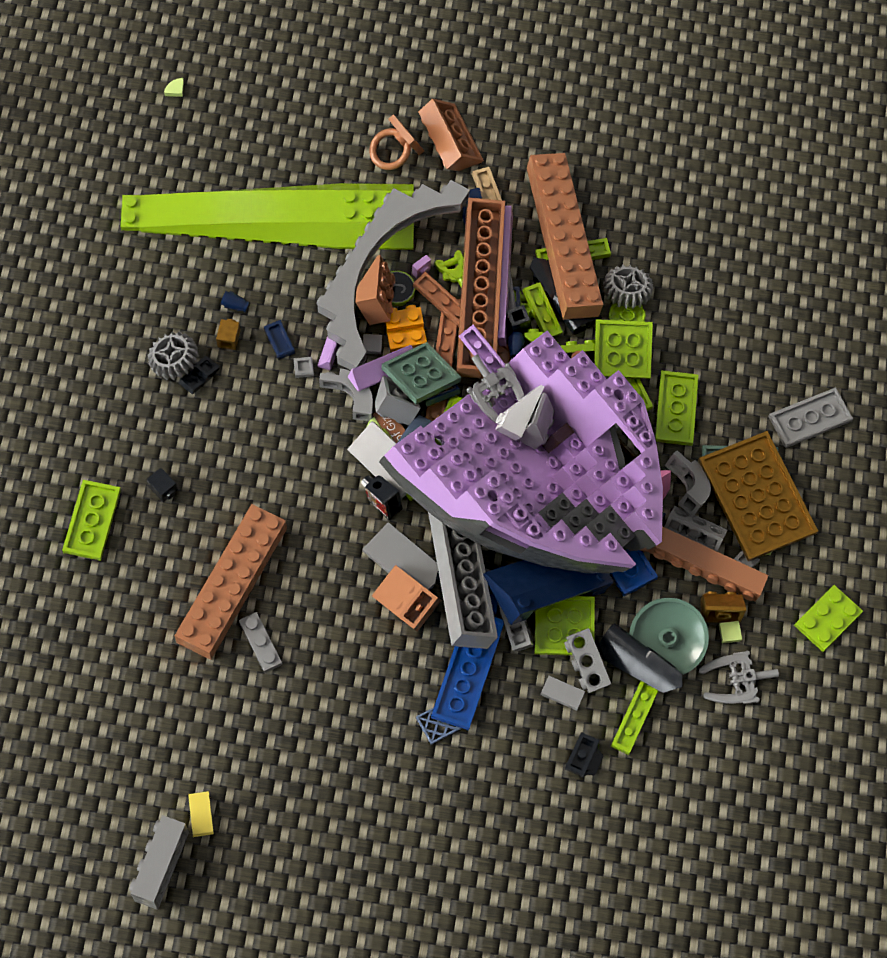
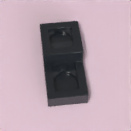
[179,355,220,395]

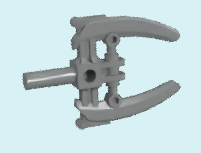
[466,354,525,424]
[698,651,779,704]

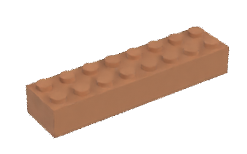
[174,504,287,660]

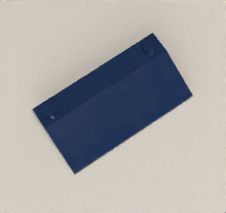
[483,560,613,625]

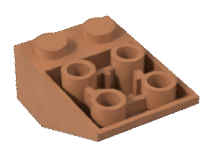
[355,255,395,325]
[372,565,441,631]

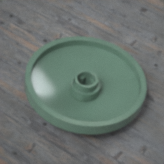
[629,598,709,675]

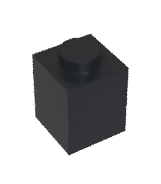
[506,305,532,334]
[146,468,178,502]

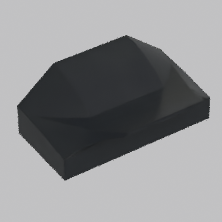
[565,732,604,777]

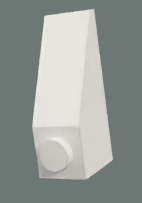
[495,385,544,440]

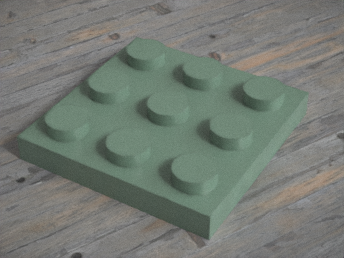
[381,342,461,404]

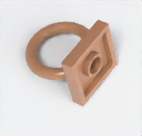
[369,114,425,170]

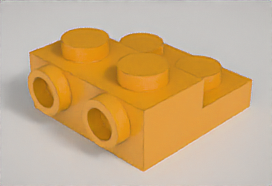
[384,305,427,352]

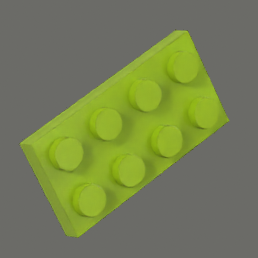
[655,370,699,446]
[62,480,121,561]

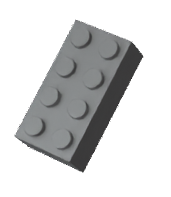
[129,815,189,910]

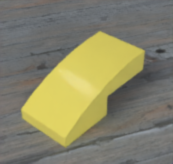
[188,791,214,837]

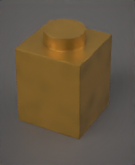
[216,319,240,350]

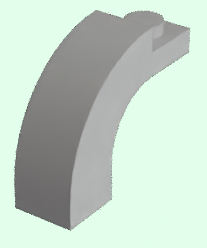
[319,368,373,421]
[665,451,711,517]

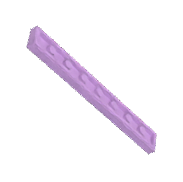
[498,206,513,346]

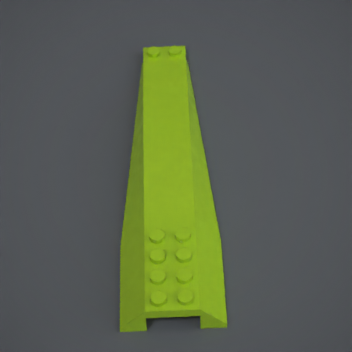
[121,183,414,250]

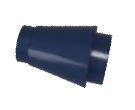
[220,291,249,312]
[507,332,526,360]

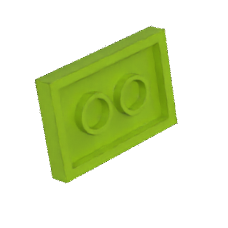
[794,585,863,652]

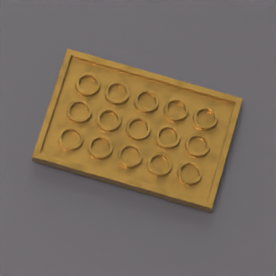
[698,431,818,561]

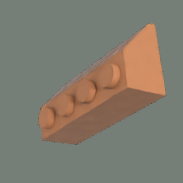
[418,98,484,171]

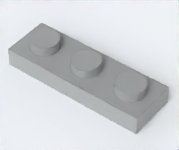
[239,612,282,673]

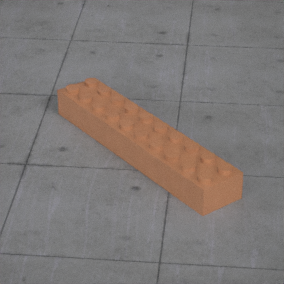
[527,153,603,320]
[456,198,505,379]

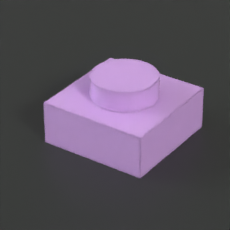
[412,255,431,278]

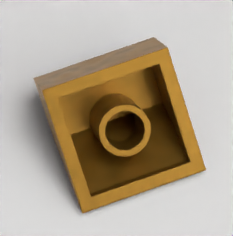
[700,591,746,623]

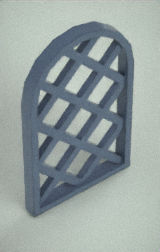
[416,707,462,745]

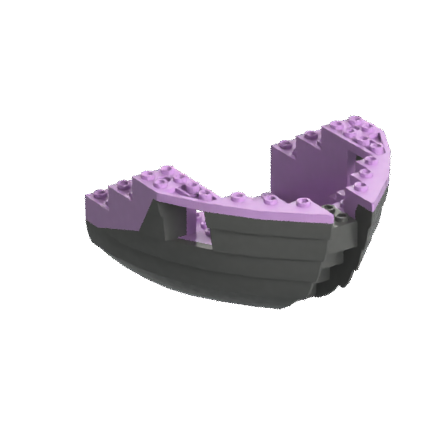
[379,331,663,574]

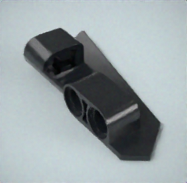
[529,257,602,335]
[597,623,683,693]

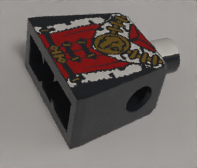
[361,475,403,520]

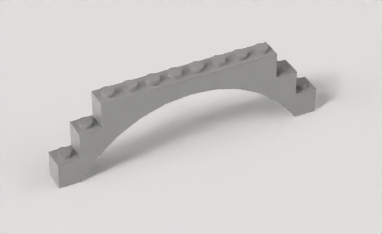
[317,180,470,371]

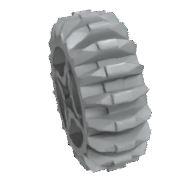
[603,265,653,309]
[148,332,199,380]

